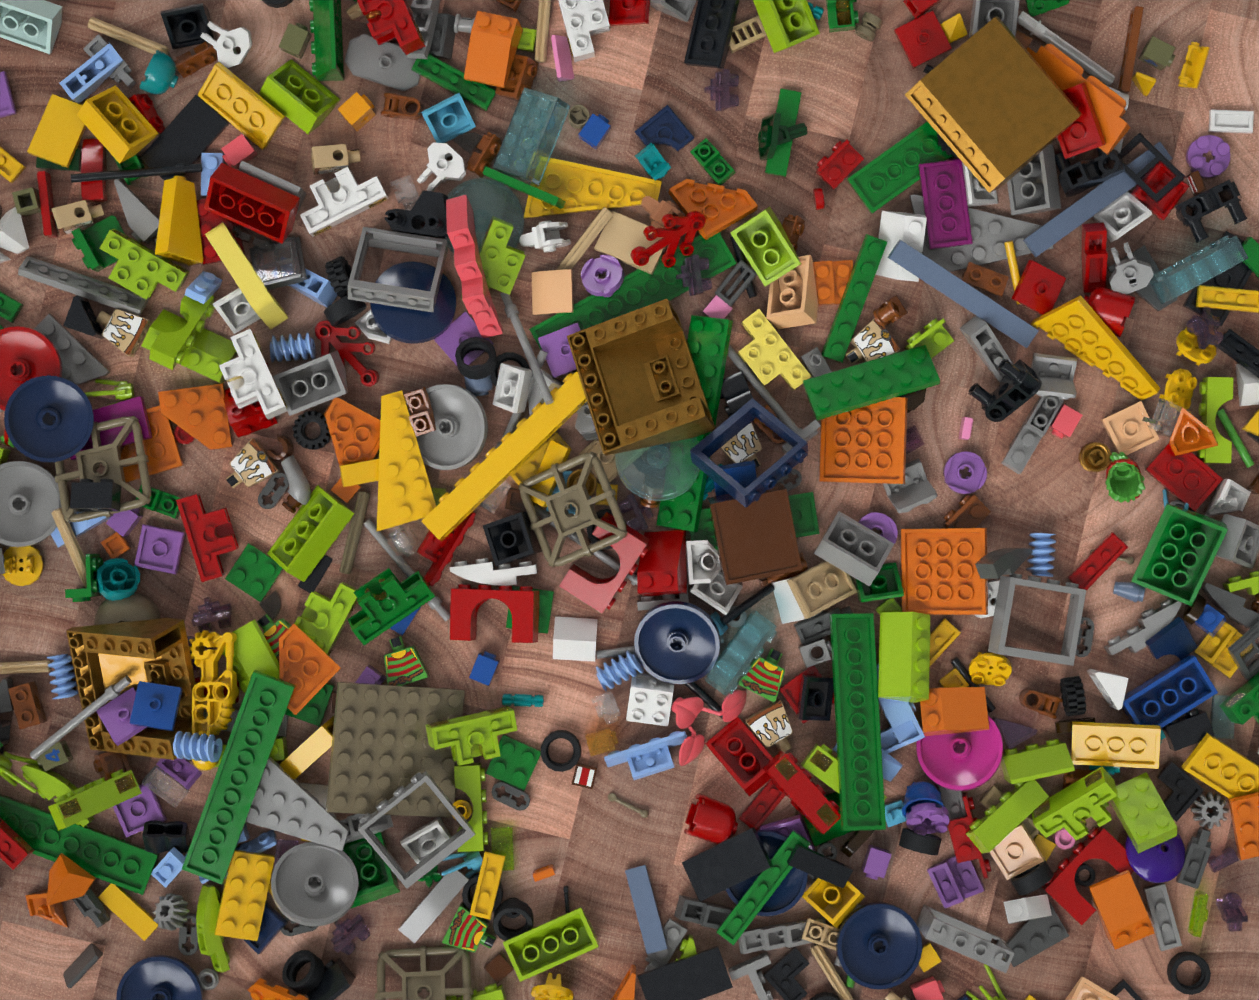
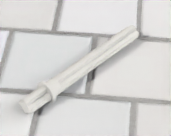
[1017,11,1115,86]

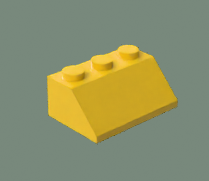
[77,85,158,164]

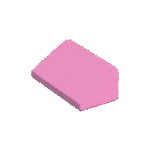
[551,35,574,82]

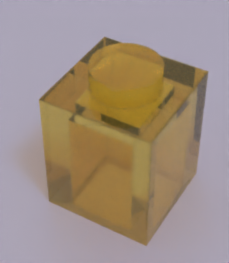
[585,727,619,756]

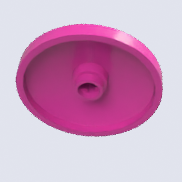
[916,716,1003,791]

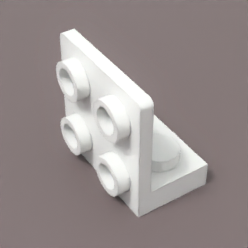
[626,672,674,726]

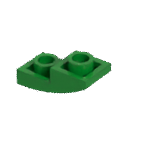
[690,138,735,185]
[135,485,181,519]

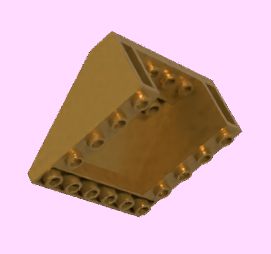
[905,16,1082,193]
[567,299,716,456]
[66,618,196,760]

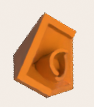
[1169,407,1218,456]
[46,853,96,906]
[25,889,68,928]

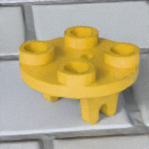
[1176,326,1217,366]
[1159,369,1197,411]
[2,546,44,586]
[969,652,1012,686]
[531,973,574,1000]

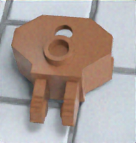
[641,195,685,229]

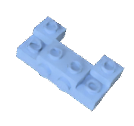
[876,663,925,753]

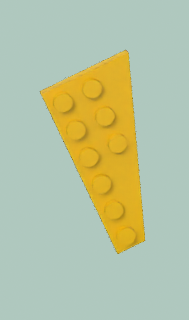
[523,155,662,218]
[1031,295,1160,401]
[377,390,436,532]

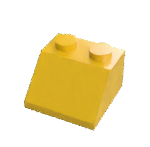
[802,878,865,929]

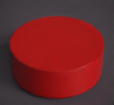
[813,188,825,210]
[174,426,195,444]

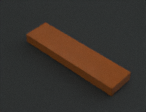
[1118,6,1144,94]

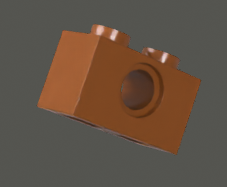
[8,681,47,730]

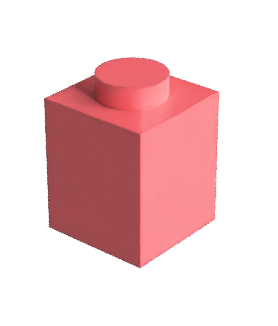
[221,134,258,169]
[1049,404,1083,439]
[910,976,945,1000]

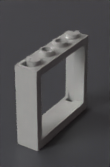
[348,227,448,313]
[988,573,1086,666]
[358,771,475,889]
[916,905,1015,973]

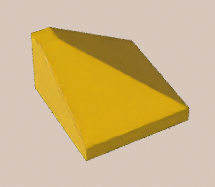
[940,13,968,43]
[1132,72,1156,97]

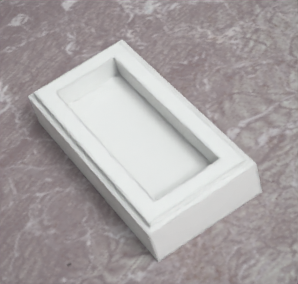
[1209,110,1254,134]

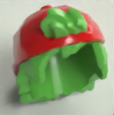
[1105,452,1145,503]

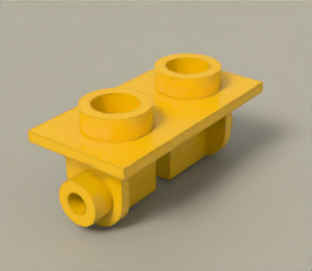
[1178,42,1210,89]

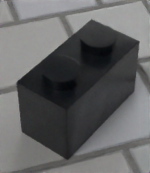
[70,479,121,512]
[1162,708,1215,751]

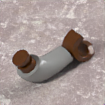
[266,434,311,513]

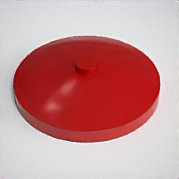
[0,326,62,411]

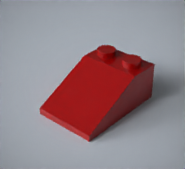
[637,530,687,596]
[705,716,782,797]

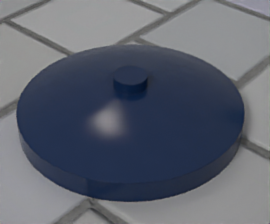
[370,262,456,344]
[4,375,94,462]
[634,601,721,684]
[726,830,808,916]
[836,902,922,989]
[116,955,204,1000]

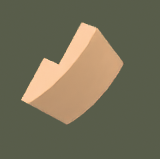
[532,269,574,315]

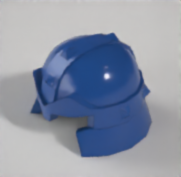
[902,781,945,818]

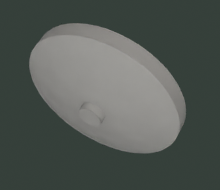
[408,384,488,470]
[0,461,61,547]
[271,842,358,926]

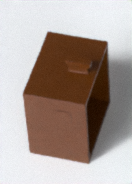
[707,483,802,586]

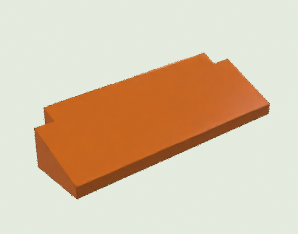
[1026,44,1130,155]

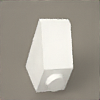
[1004,894,1052,924]

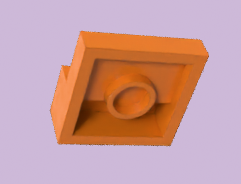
[813,260,853,306]

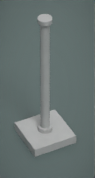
[727,344,821,454]

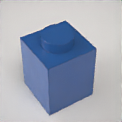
[578,114,611,150]
[1195,604,1226,637]
[469,651,499,686]

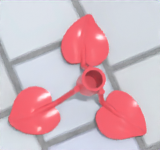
[671,689,746,766]

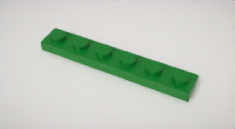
[821,234,887,363]
[717,829,811,945]

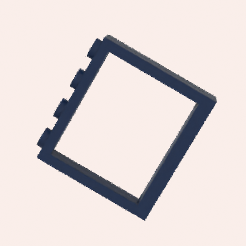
[690,398,808,508]

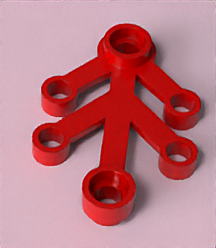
[630,211,706,268]
[315,320,379,387]

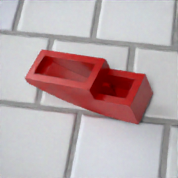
[81,139,108,202]
[1082,222,1108,293]

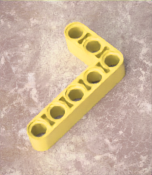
[205,222,288,330]

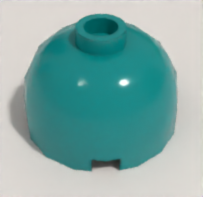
[140,50,179,95]
[96,558,140,601]

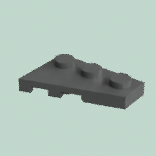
[1107,245,1178,311]
[1006,899,1069,967]

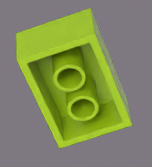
[1110,772,1177,854]

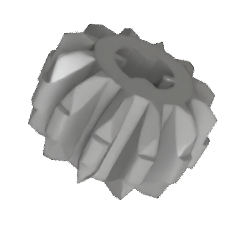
[1191,792,1229,829]
[152,893,190,931]

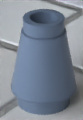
[1113,581,1146,603]

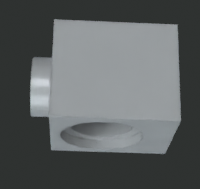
[798,638,832,668]

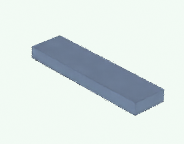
[625,865,668,954]

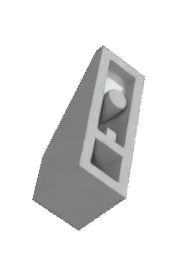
[114,179,159,244]
[959,316,1013,383]

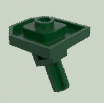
[758,113,807,160]

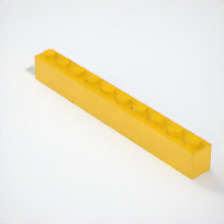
[421,372,587,541]

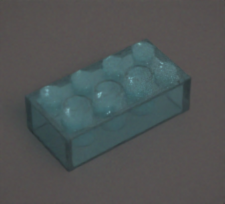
[493,88,570,186]
[1150,235,1248,304]
[703,610,777,696]

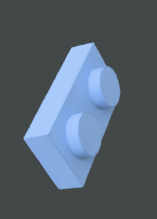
[201,153,224,197]
[185,271,222,304]
[151,847,185,888]

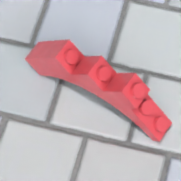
[446,195,503,338]

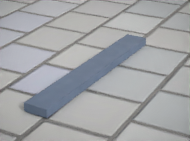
[1023,142,1172,257]
[887,239,1039,348]

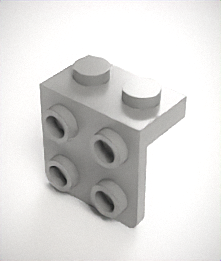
[1031,353,1077,400]
[882,459,938,513]

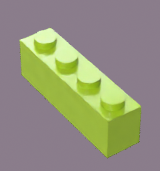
[966,780,1049,854]

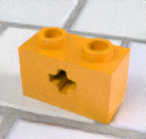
[338,92,376,132]

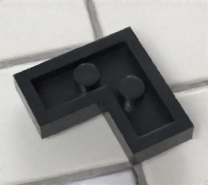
[1157,761,1205,822]
[763,947,810,1000]

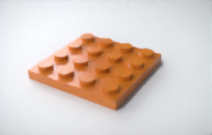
[819,397,908,484]
[901,528,988,615]

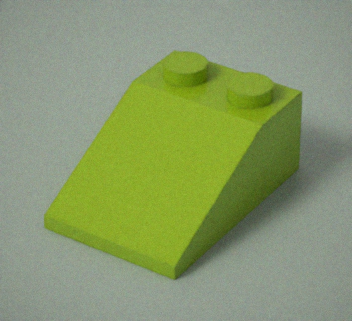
[730,206,801,287]

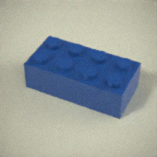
[1122,655,1218,728]

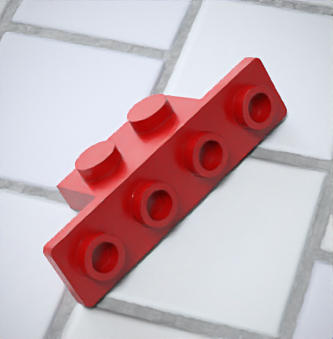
[417,511,476,587]
[948,792,992,879]

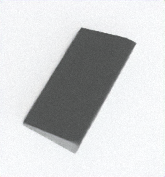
[429,13,455,59]
[63,943,103,988]

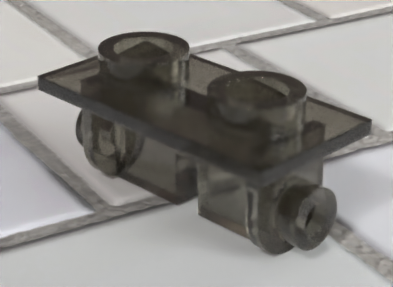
[232,224,274,251]

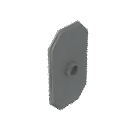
[344,34,420,91]

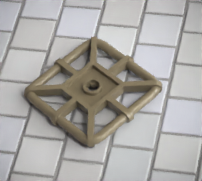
[55,416,152,523]
[518,452,628,568]
[375,945,474,1000]

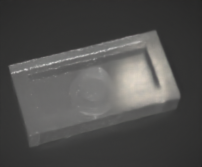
[142,765,189,808]

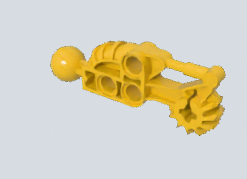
[189,630,239,771]

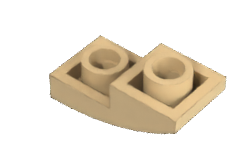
[801,918,839,951]

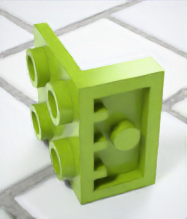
[904,318,954,359]

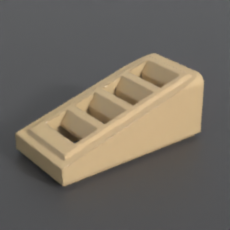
[729,15,767,54]

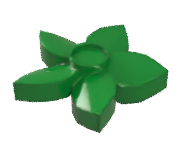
[418,865,442,888]

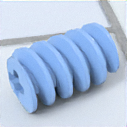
[270,333,316,363]
[1026,532,1056,577]
[596,650,644,691]
[47,654,79,699]
[173,731,222,762]

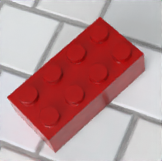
[204,163,300,244]

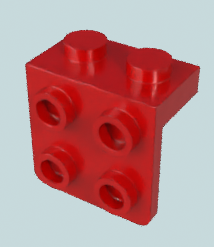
[223,388,278,438]

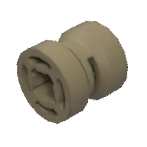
[854,12,883,42]
[568,104,590,129]

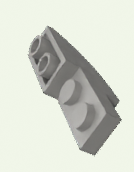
[1001,395,1064,474]
[1104,598,1182,655]

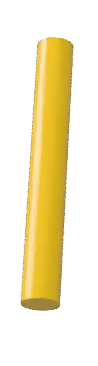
[1004,240,1020,304]

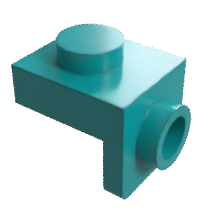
[635,143,671,180]

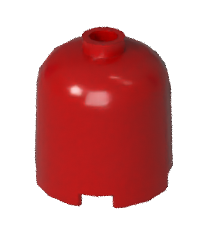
[1084,287,1135,337]
[684,793,738,844]

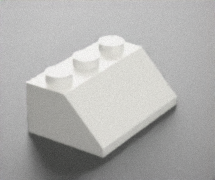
[875,210,927,282]

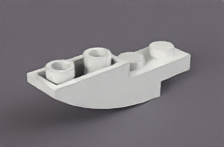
[450,558,538,586]

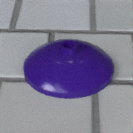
[1126,832,1185,883]

